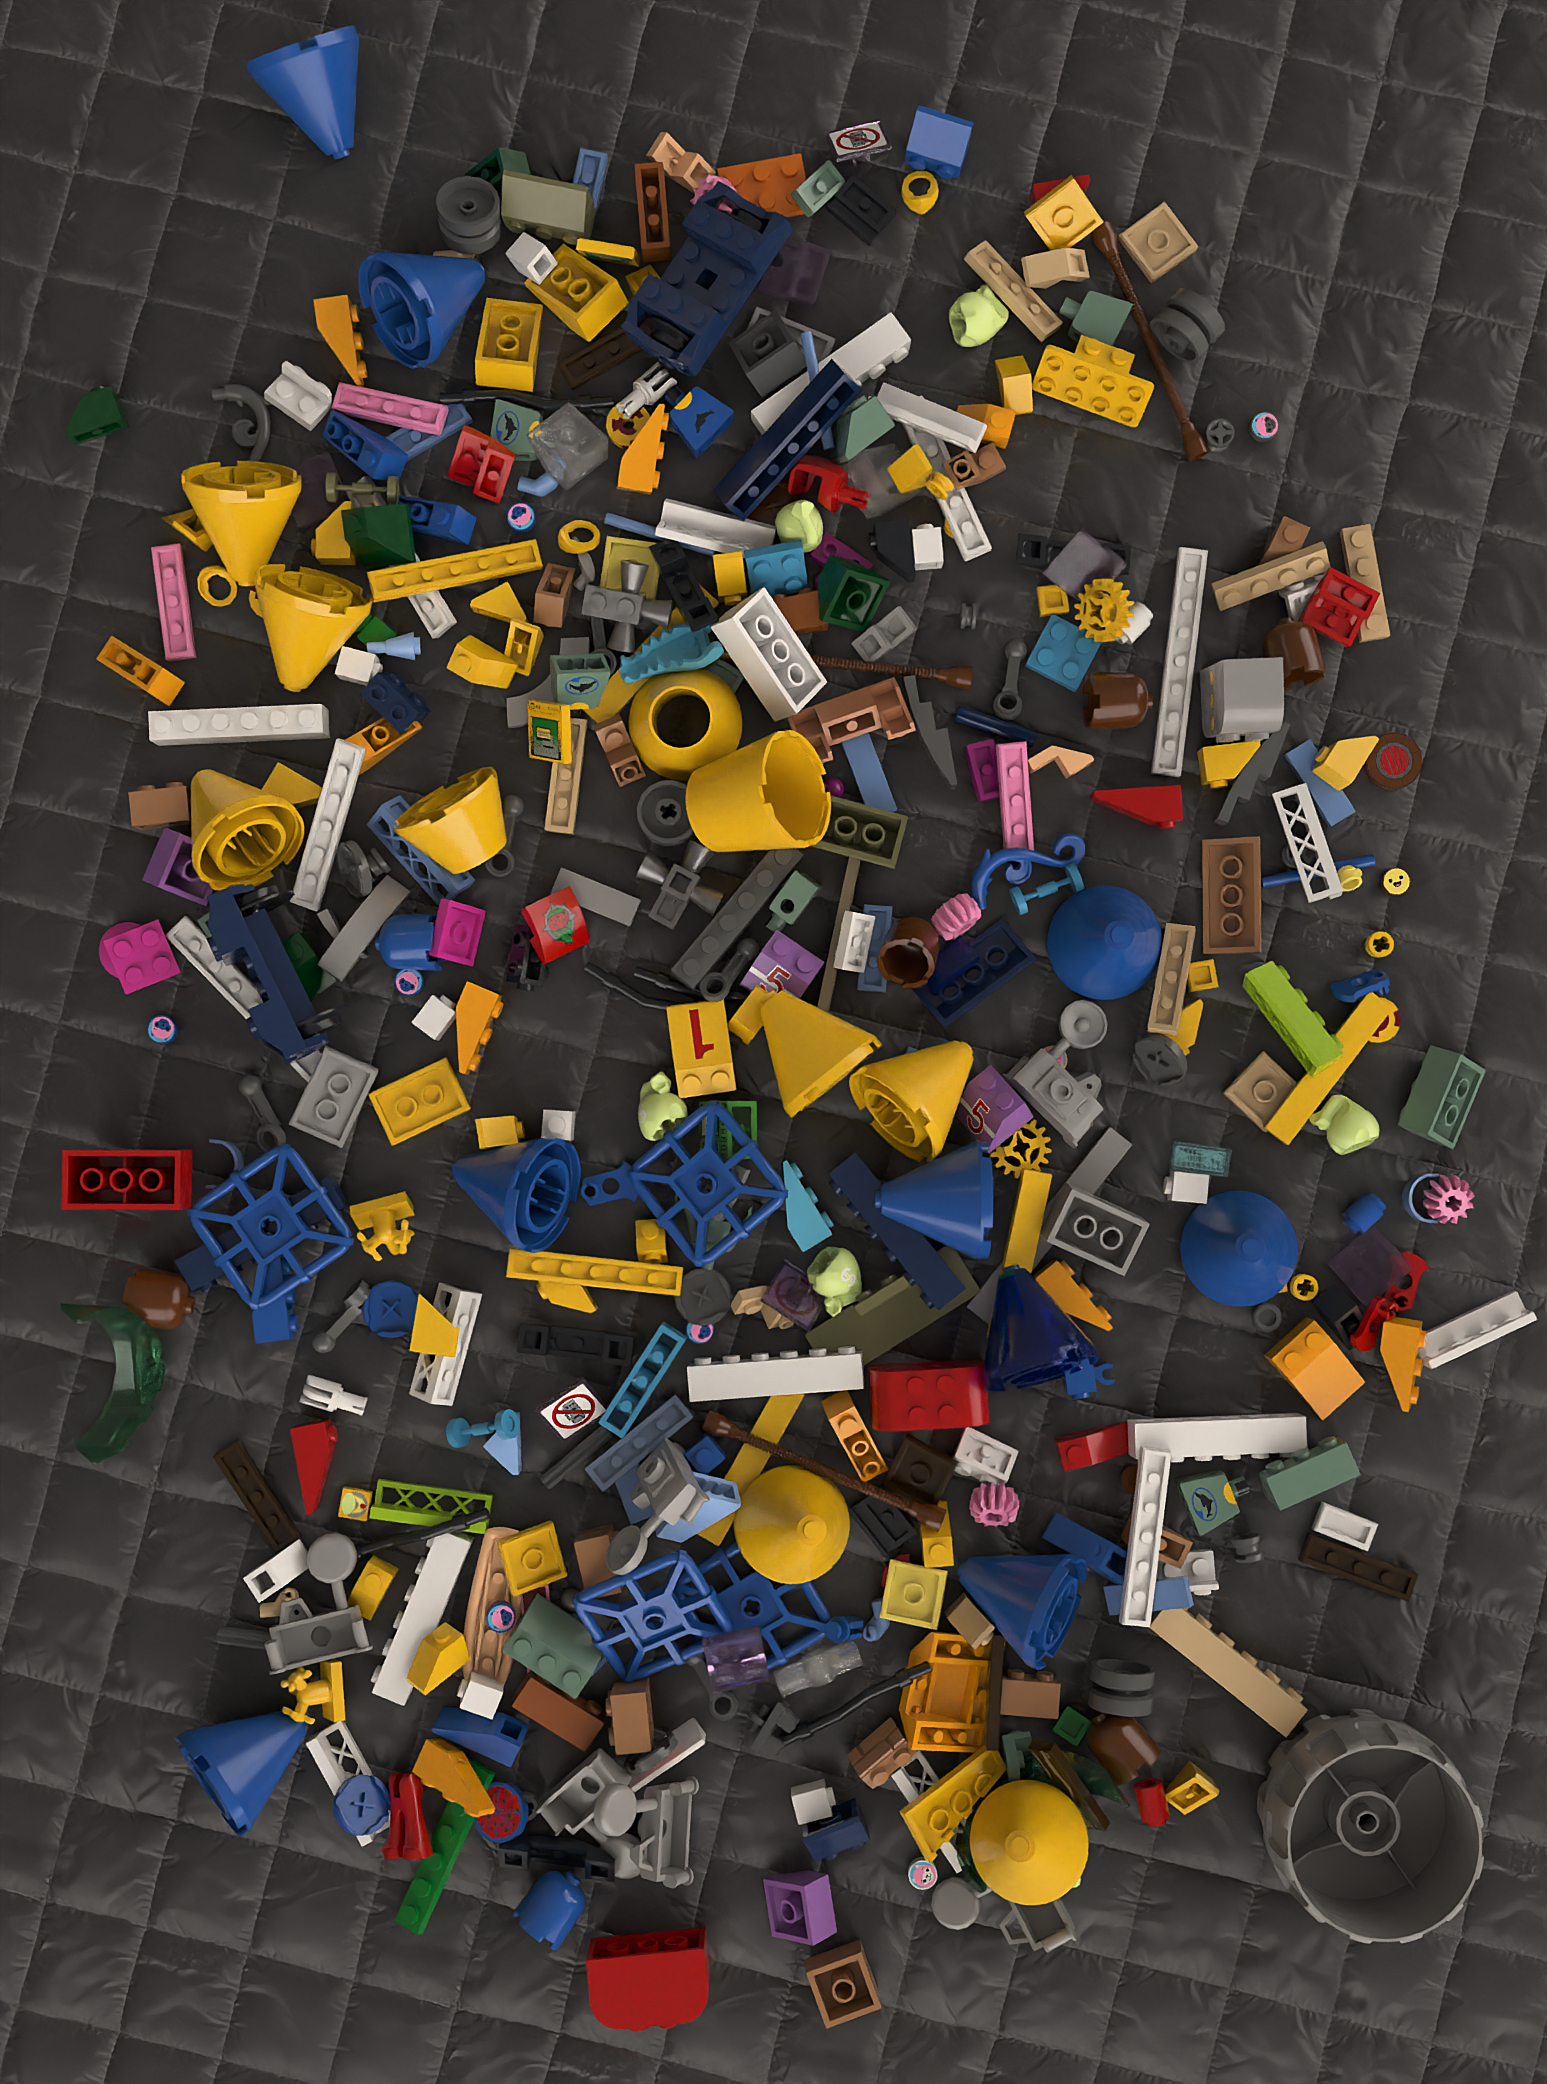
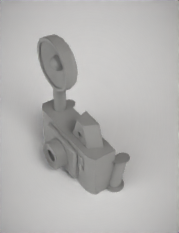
[1001,1000,1108,1148]
[605,1438,710,1575]
[264,1533,373,1675]
[535,1748,640,1879]
[594,1776,699,1888]
[931,1876,1077,1953]

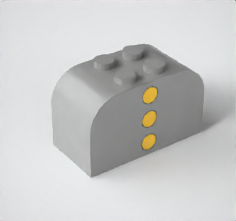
[1200,657,1284,743]

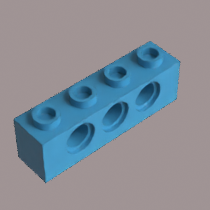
[598,1321,687,1439]

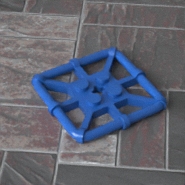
[627,1100,789,1267]
[187,1143,354,1311]
[673,1542,831,1689]
[572,1549,734,1683]

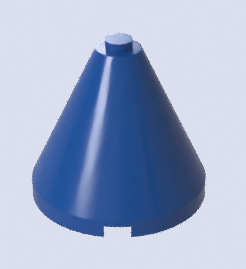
[246,25,359,160]
[358,252,485,369]
[1046,885,1162,1000]
[452,1136,581,1253]
[874,1141,993,1259]
[1180,1191,1298,1307]
[958,1554,1087,1670]
[175,1711,308,1837]

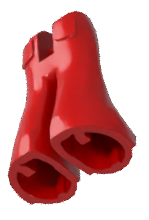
[382,1773,434,1860]

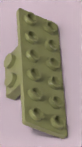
[805,1245,980,1366]

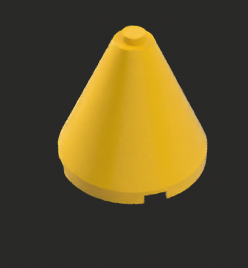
[181,461,302,586]
[254,564,373,692]
[191,769,304,891]
[759,990,882,1118]
[849,1040,974,1162]
[734,1465,850,1584]
[970,1780,1089,1905]

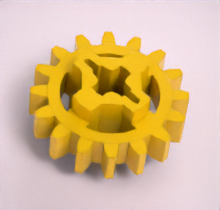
[1074,578,1134,642]
[989,1119,1052,1178]

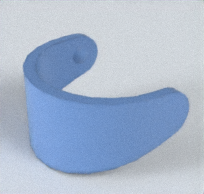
[205,1139,244,1189]
[1402,1173,1439,1223]

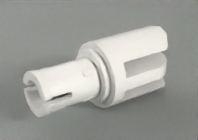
[616,362,677,419]
[299,1375,368,1416]

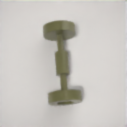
[326,472,399,505]

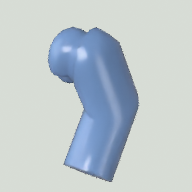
[518,469,560,497]
[862,1598,890,1642]

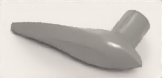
[572,537,595,591]

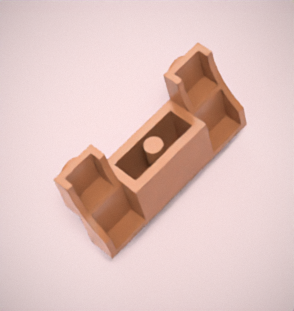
[787,677,916,764]

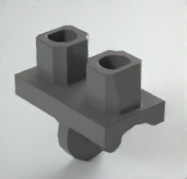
[748,1700,800,1757]

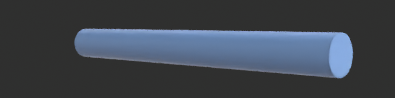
[800,331,835,451]
[604,512,715,557]

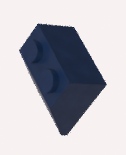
[802,1797,870,1861]

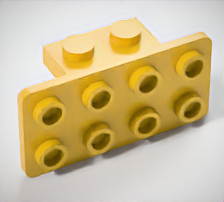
[1032,335,1154,427]

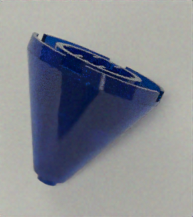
[982,1265,1099,1392]

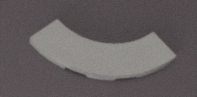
[506,637,590,728]

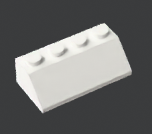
[711,587,827,722]

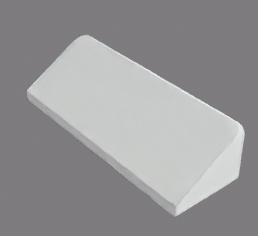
[623,1718,706,1792]

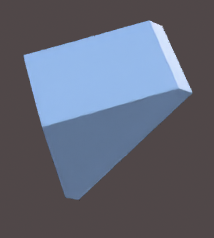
[483,1412,522,1475]

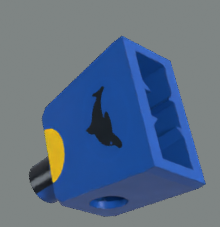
[664,386,735,459]

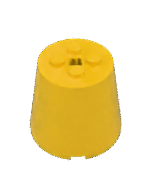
[685,730,831,852]

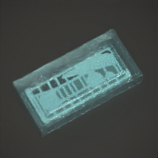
[1169,1141,1232,1178]

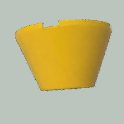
[628,668,743,781]
[393,767,507,874]

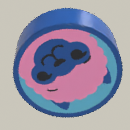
[507,502,536,533]
[394,969,425,996]
[147,1015,178,1044]
[686,1321,715,1344]
[486,1601,516,1633]

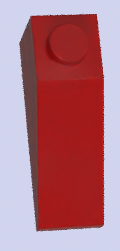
[1090,785,1183,829]
[290,1418,338,1515]
[1054,1418,1138,1471]

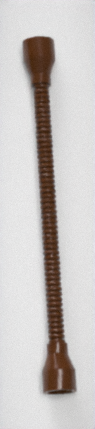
[1090,222,1210,462]
[720,645,973,690]
[702,1410,947,1532]

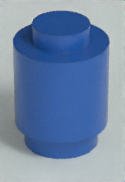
[1342,1191,1387,1234]

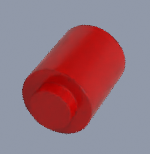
[1133,1778,1170,1827]

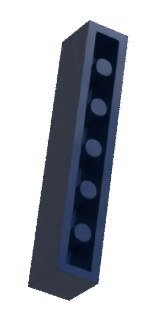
[713,359,863,521]
[828,1152,966,1310]
[175,1176,350,1292]

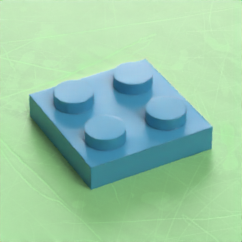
[744,540,808,596]
[1025,614,1102,692]

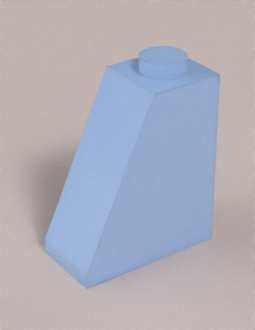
[652,1471,742,1543]

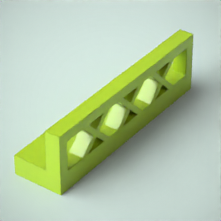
[369,1479,493,1534]

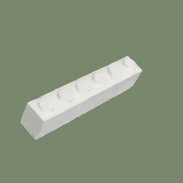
[751,312,911,435]
[148,704,330,746]
[687,1346,865,1402]
[1127,1413,1307,1462]
[371,1531,474,1706]

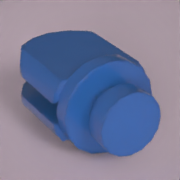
[824,1615,863,1643]

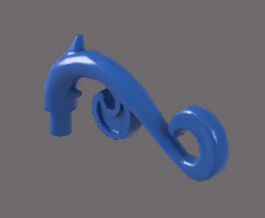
[970,833,1086,910]

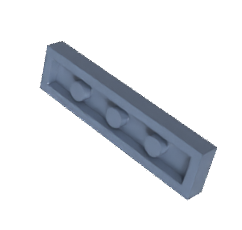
[585,1395,693,1492]

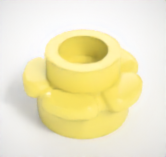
[1337,865,1362,891]

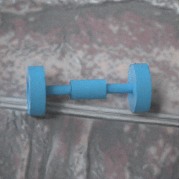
[1009,863,1084,916]
[446,1409,519,1448]

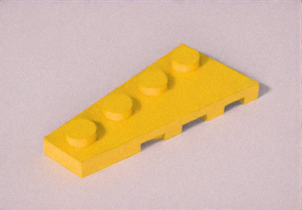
[900,1745,1006,1863]

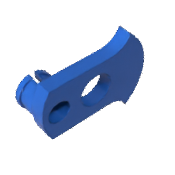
[1330,969,1390,1002]
[581,1161,638,1206]

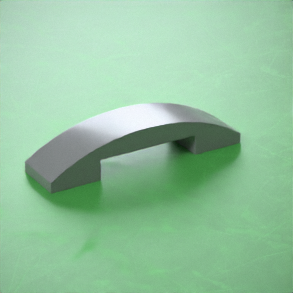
[317,875,411,982]

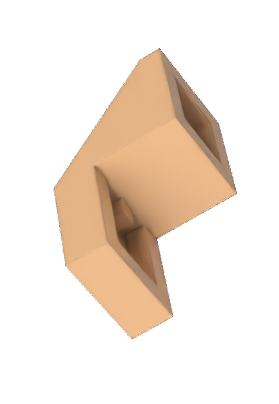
[646,132,716,194]
[1028,746,1095,779]

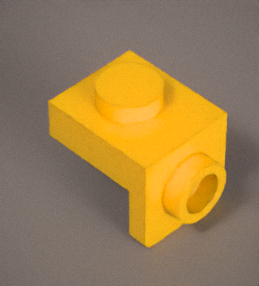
[635,1219,668,1264]

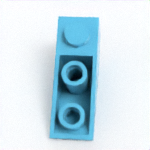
[783,1159,834,1252]

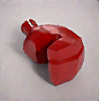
[788,454,870,513]

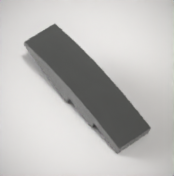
[902,675,957,789]
[1212,722,1290,826]

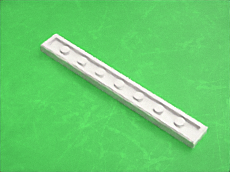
[1151,547,1208,777]
[165,915,322,1082]

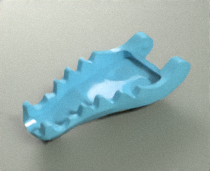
[619,624,724,684]

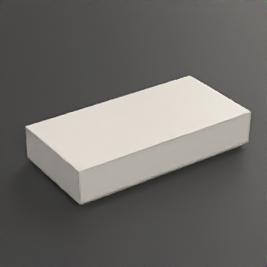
[1312,1502,1378,1551]

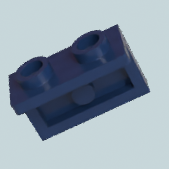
[361,672,431,733]

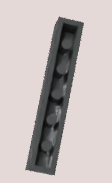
[671,848,804,992]

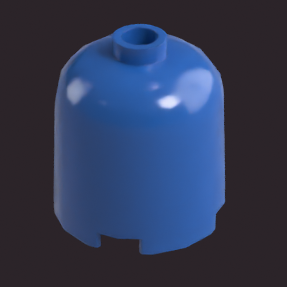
[375,913,446,971]
[512,1870,586,1950]

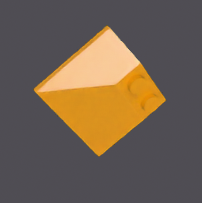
[899,1632,1006,1753]

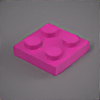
[428,898,486,967]
[102,919,181,994]

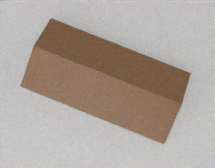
[1202,836,1262,954]

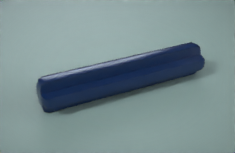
[954,706,1037,747]

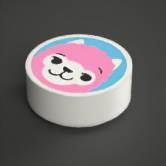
[908,1857,937,1890]

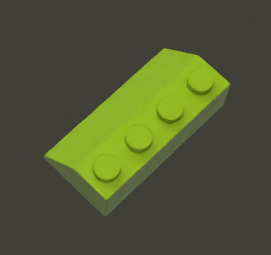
[1242,961,1343,1078]

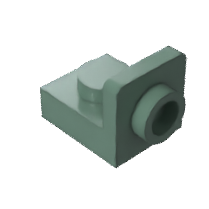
[1002,1730,1032,1781]

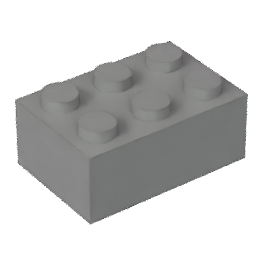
[1040,1182,1150,1276]

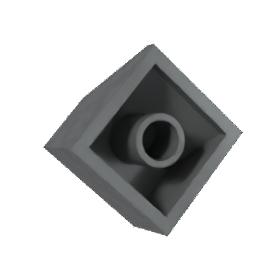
[729,310,807,397]

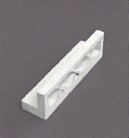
[868,382,987,453]
[655,498,776,558]
[1272,783,1343,903]
[409,1282,482,1406]
[1418,1290,1537,1369]
[306,1720,391,1847]
[891,1750,972,1873]

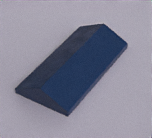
[911,918,1037,1029]

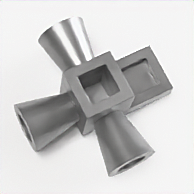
[581,560,673,652]
[636,840,726,930]

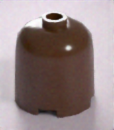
[1262,617,1326,690]
[1083,672,1153,730]
[877,917,940,989]
[121,1267,195,1329]
[1086,1711,1161,1786]

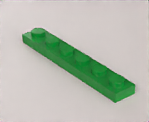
[395,1759,495,1936]

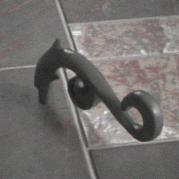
[212,384,273,462]

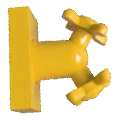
[349,1191,415,1261]
[280,1658,345,1724]

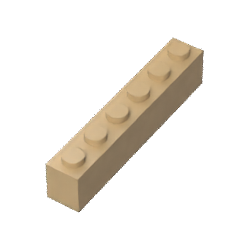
[1149,1608,1308,1737]

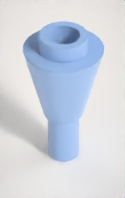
[367,632,421,660]

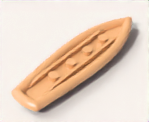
[462,1527,522,1687]

